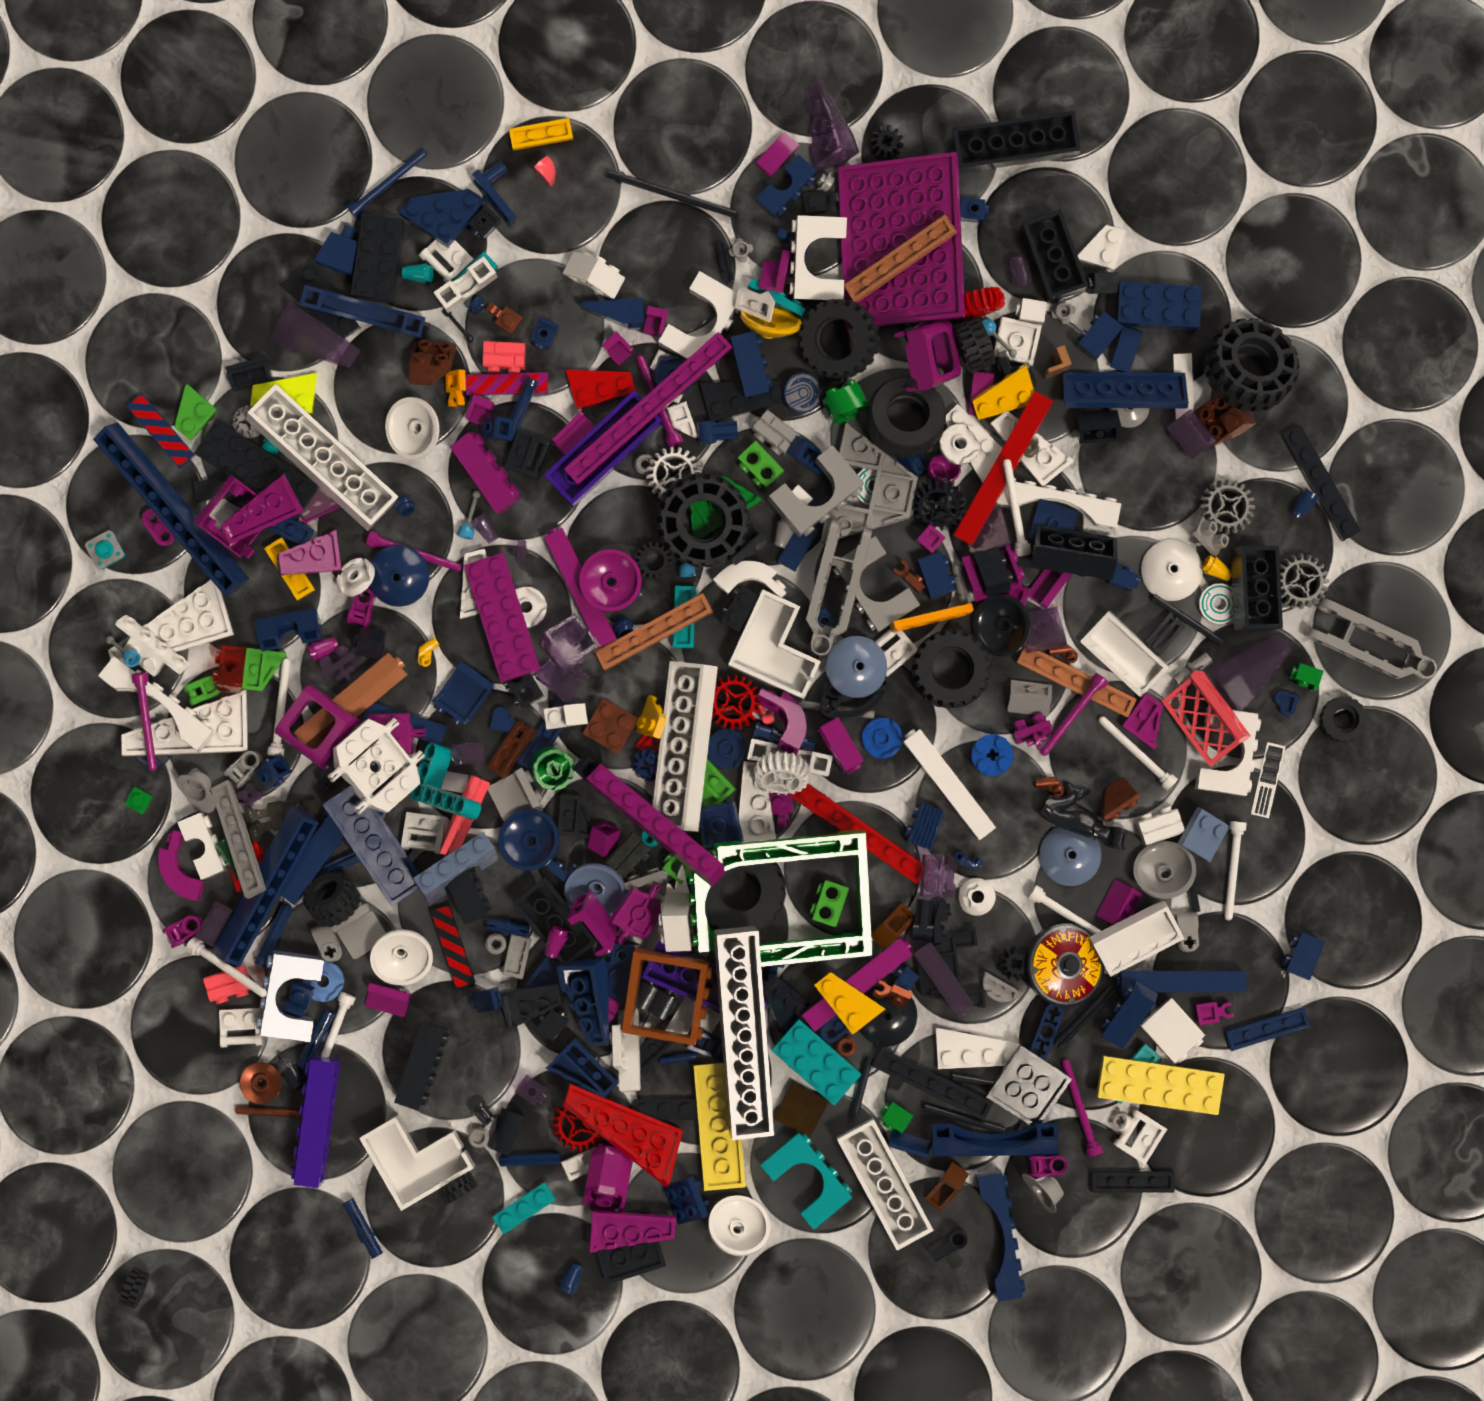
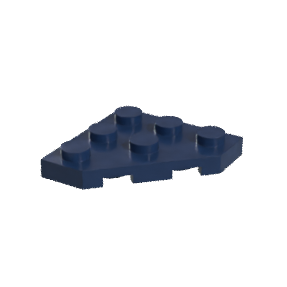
[399,189,486,248]

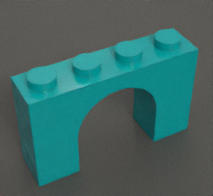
[760,1132,852,1230]

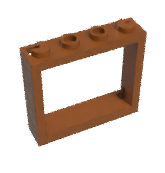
[621,947,712,1046]

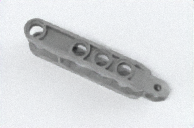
[806,520,873,656]
[1305,598,1437,679]

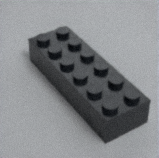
[951,110,1081,173]

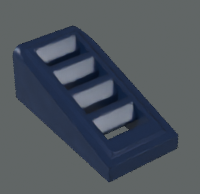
[787,436,822,476]
[684,1027,723,1062]

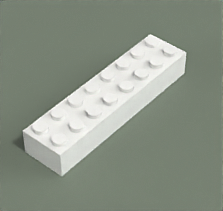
[245,384,398,531]
[653,661,718,832]

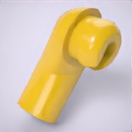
[418,637,440,667]

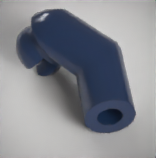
[955,852,983,871]

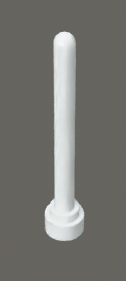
[1003,459,1031,556]
[267,658,290,757]
[1099,716,1178,791]
[1224,821,1247,920]
[1027,885,1101,935]
[186,937,267,997]
[321,992,356,1057]

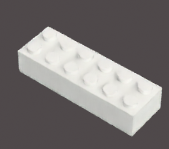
[836,1117,934,1250]

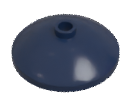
[370,545,430,607]
[498,809,560,871]

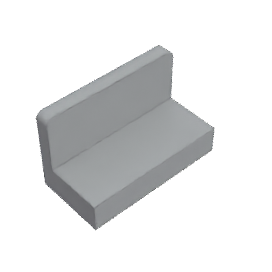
[1008,680,1052,716]

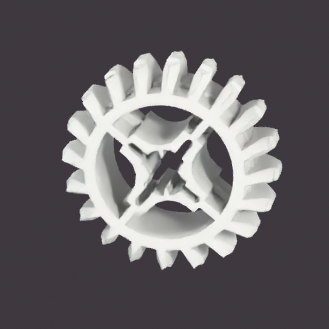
[646,447,701,499]
[754,751,810,795]

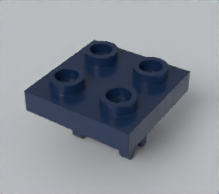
[663,1177,709,1225]

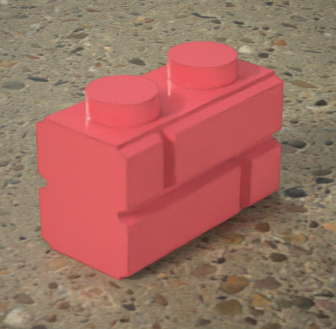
[483,341,526,373]
[203,965,250,1004]

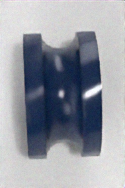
[467,296,488,316]

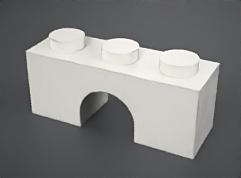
[434,256,497,313]
[177,813,228,880]

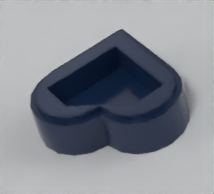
[1273,691,1299,717]
[490,707,515,732]

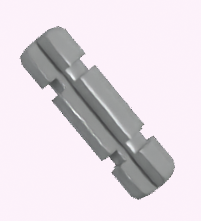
[952,565,971,605]

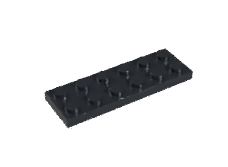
[194,419,320,521]

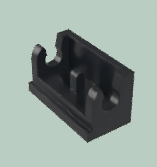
[225,356,274,392]

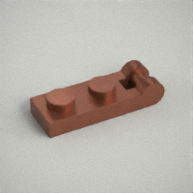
[487,720,537,779]

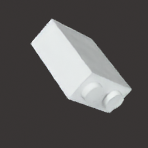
[1140,997,1205,1063]

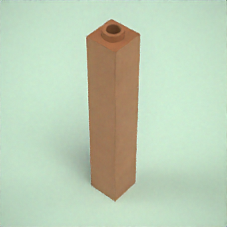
[293,653,408,749]

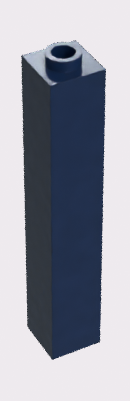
[1116,971,1247,992]

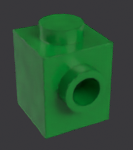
[880,1101,913,1133]

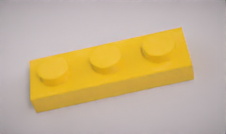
[509,118,573,151]
[264,537,315,601]

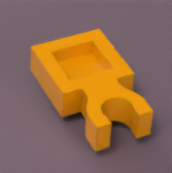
[445,370,466,407]

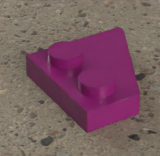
[1121,693,1163,750]

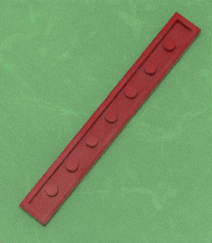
[954,391,1054,546]
[792,784,929,884]

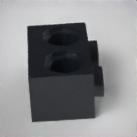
[503,674,545,709]

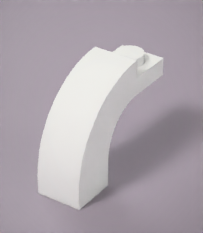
[713,561,786,598]

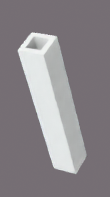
[903,729,996,840]

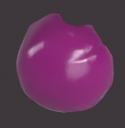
[927,454,961,483]

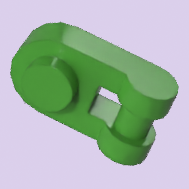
[183,676,223,706]

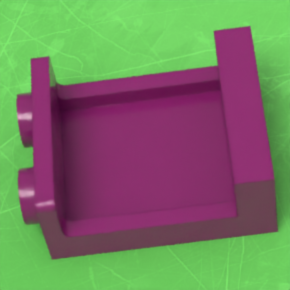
[962,544,1025,602]
[567,890,619,956]

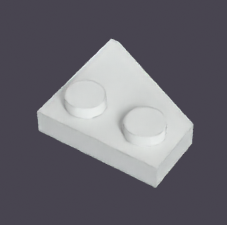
[1078,225,1126,271]

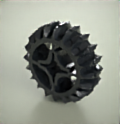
[912,477,967,532]

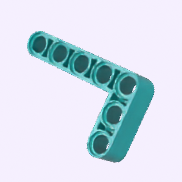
[411,743,481,820]

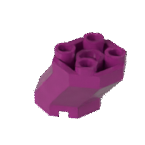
[582,1143,633,1212]

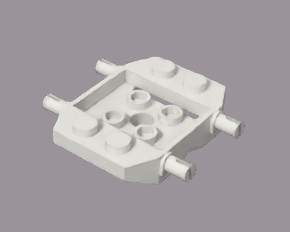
[328,718,425,815]

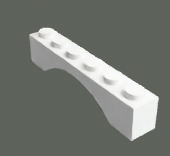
[995,478,1121,530]
[98,657,215,753]

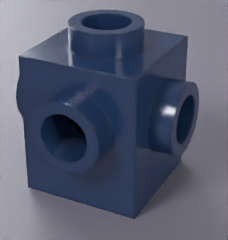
[255,755,292,789]

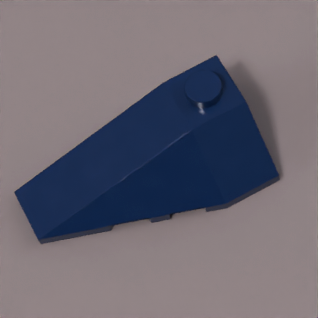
[557,958,609,1046]

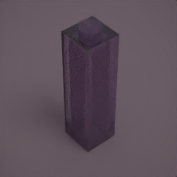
[912,942,973,1016]

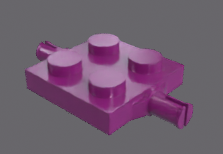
[368,712,426,755]
[610,882,663,945]

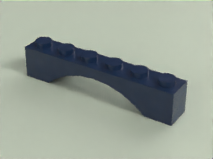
[299,285,425,338]
[931,1123,1059,1156]
[976,1171,1025,1302]

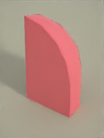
[534,156,556,188]

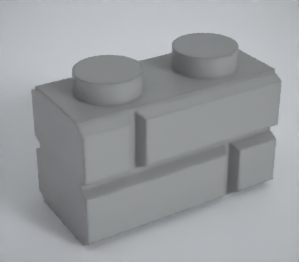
[752,410,800,456]

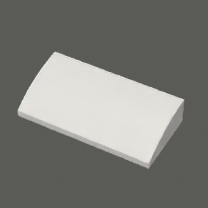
[1080,611,1169,698]
[1090,899,1184,977]

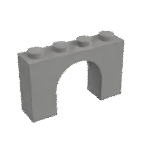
[768,445,864,537]
[832,536,920,633]

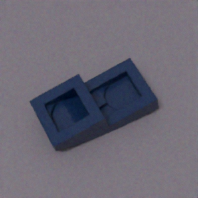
[1110,325,1143,372]

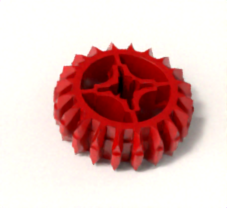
[955,287,1005,321]
[712,674,762,730]
[551,1100,603,1152]

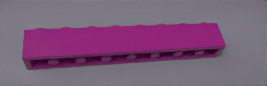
[586,764,726,887]

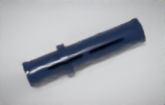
[296,1009,336,1070]
[342,1198,383,1259]

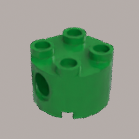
[823,380,869,425]
[529,746,574,790]

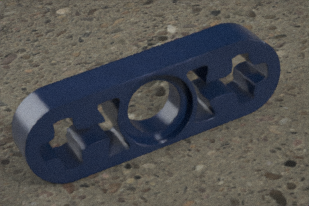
[1029,1004,1064,1059]

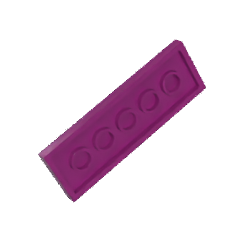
[464,552,541,683]

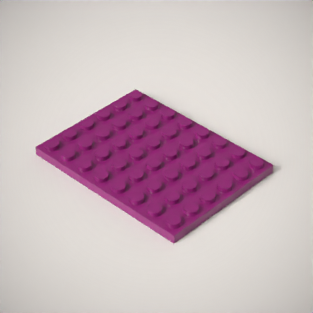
[838,152,965,330]

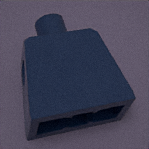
[315,225,358,278]

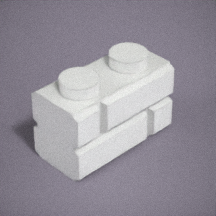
[1136,806,1185,846]

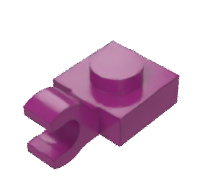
[769,793,794,829]

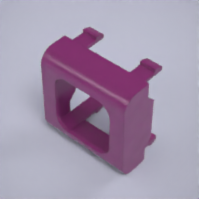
[894,320,961,392]
[194,475,275,559]
[275,685,361,769]

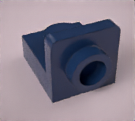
[546,859,577,882]
[283,980,315,1017]

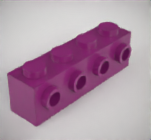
[450,432,521,514]

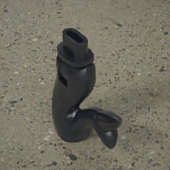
[1039,781,1111,842]

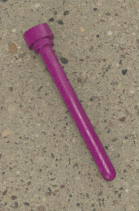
[636,355,684,448]
[366,530,463,572]
[131,672,157,771]
[1040,672,1109,756]
[1062,1059,1103,1157]

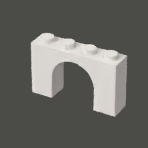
[789,216,847,300]
[658,271,740,359]
[1195,707,1261,796]

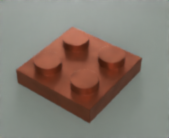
[582,698,639,754]

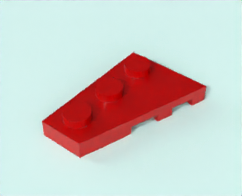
[566,370,636,410]

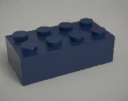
[1115,281,1202,332]

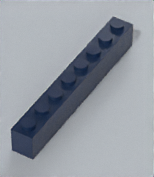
[280,761,389,905]
[213,806,319,966]

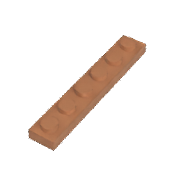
[844,215,957,303]
[595,593,713,670]
[1016,644,1137,718]

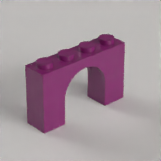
[818,717,864,775]

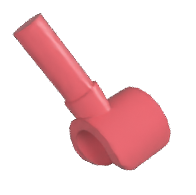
[755,700,775,725]

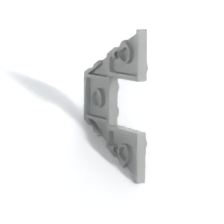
[820,423,918,544]

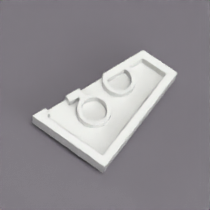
[460,549,487,619]

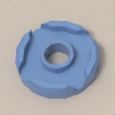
[303,961,345,1002]

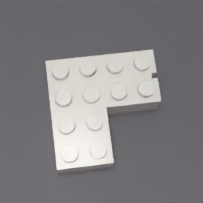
[728,590,821,700]
[359,1115,475,1211]

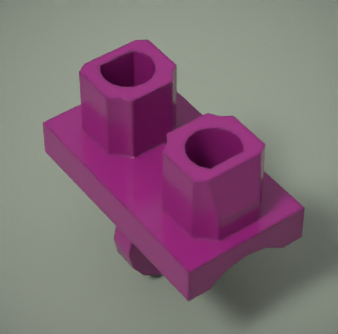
[1014,713,1052,750]

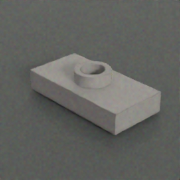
[502,934,532,979]

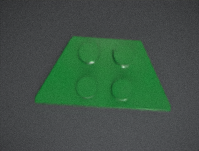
[690,476,762,539]

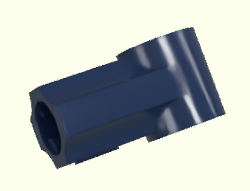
[697,421,738,444]

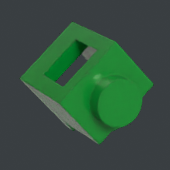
[1289,663,1324,691]

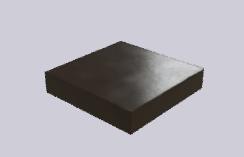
[773,1081,829,1138]

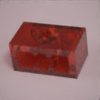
[212,645,247,693]

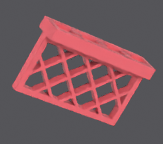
[1161,670,1251,766]
[440,775,491,855]

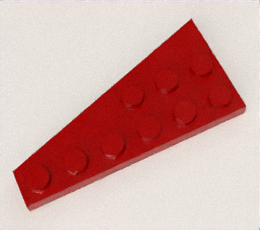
[563,1084,683,1187]

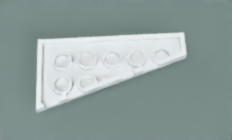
[108,579,234,661]
[122,690,248,756]

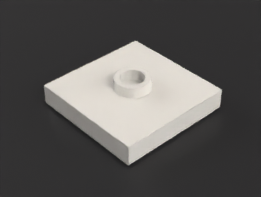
[994,317,1042,366]

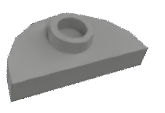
[982,972,1021,1002]

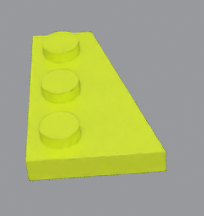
[250,373,318,414]

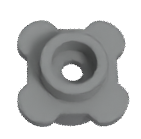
[816,172,834,192]
[729,238,753,263]
[1051,300,1076,324]

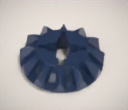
[632,749,659,781]

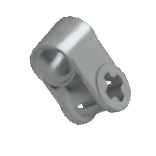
[224,751,263,789]
[1175,912,1199,952]
[311,925,342,962]

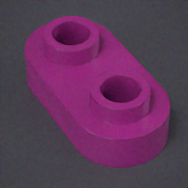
[142,508,175,546]

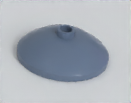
[826,636,887,698]
[1039,827,1101,886]
[564,863,627,917]

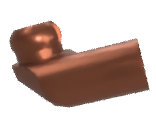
[1048,644,1078,663]
[1035,777,1064,797]

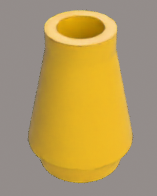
[1201,555,1232,581]

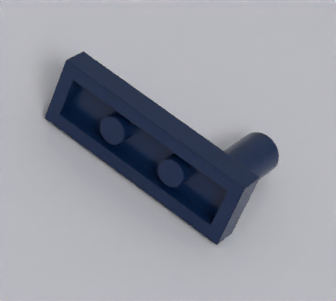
[471,161,517,227]

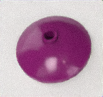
[579,549,642,612]

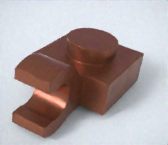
[486,302,523,336]
[893,560,925,594]
[873,981,912,1008]

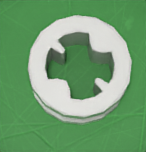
[1112,1113,1133,1134]

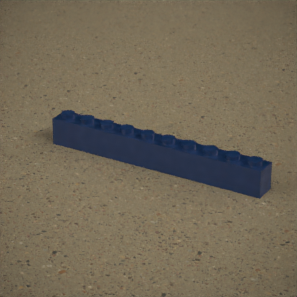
[93,422,249,596]

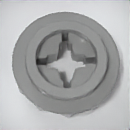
[232,405,261,438]

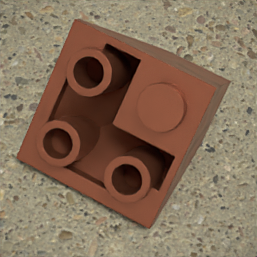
[409,340,456,386]
[1195,395,1256,446]
[1099,777,1140,822]

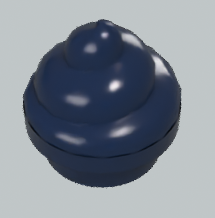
[394,495,415,516]
[613,616,634,638]

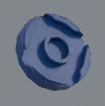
[862,718,903,759]

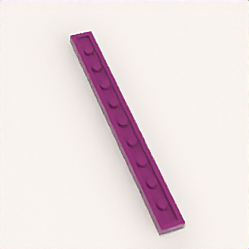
[564,332,732,485]

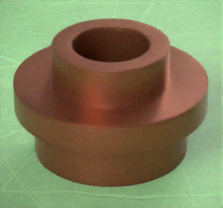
[836,1036,856,1057]

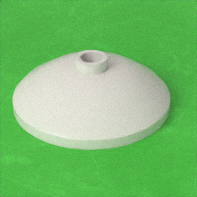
[385,397,439,459]
[1141,540,1203,601]
[370,929,433,985]
[708,1195,770,1256]

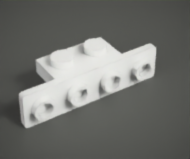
[115,615,190,677]
[609,1009,641,1092]

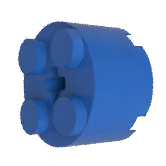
[970,734,1013,777]

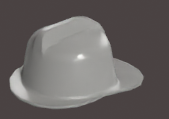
[176,768,216,813]
[1022,1174,1063,1213]

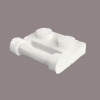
[419,240,474,283]
[875,629,917,677]
[401,812,448,854]
[219,1008,263,1048]
[1113,1109,1167,1164]

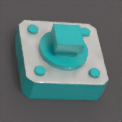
[85,530,126,570]

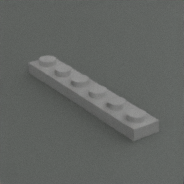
[211,780,266,899]

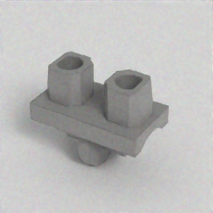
[1192,516,1229,556]

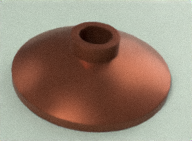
[240,1062,282,1104]

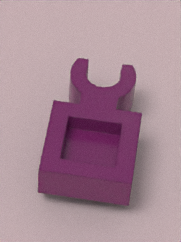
[1195,1001,1234,1025]

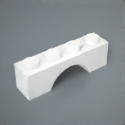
[747,739,833,777]

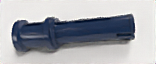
[752,722,816,752]

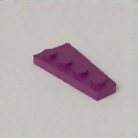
[220,474,303,544]
[590,1210,676,1253]

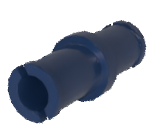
[487,917,530,937]

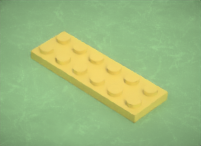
[1096,1055,1225,1115]
[694,1063,746,1191]

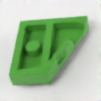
[175,384,218,441]
[241,648,286,692]
[702,759,736,806]

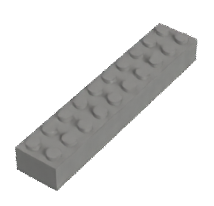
[713,926,774,1140]

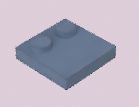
[1178,807,1230,862]

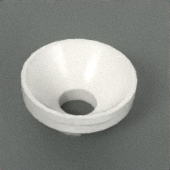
[958,878,996,916]

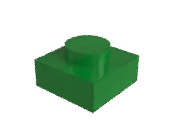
[124,786,154,815]

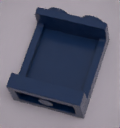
[432,661,496,726]

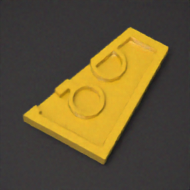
[972,363,1035,420]
[814,972,885,1034]

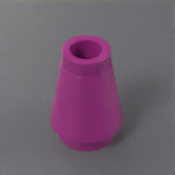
[307,637,339,661]
[545,926,568,958]

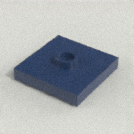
[1027,499,1079,549]
[699,801,744,849]

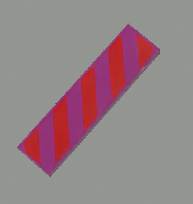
[466,372,549,396]

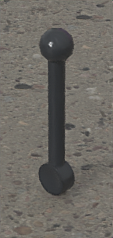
[443,309,474,343]

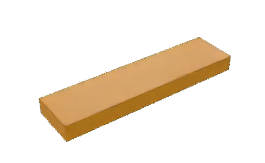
[890,603,974,633]

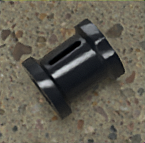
[1107,827,1129,850]
[470,1101,497,1128]

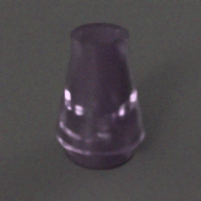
[471,512,499,544]

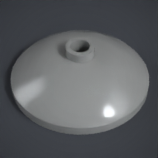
[1133,841,1196,899]

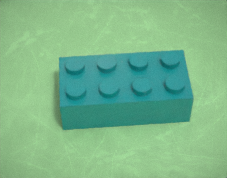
[771,1018,862,1106]

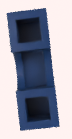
[756,154,816,219]
[255,608,323,652]

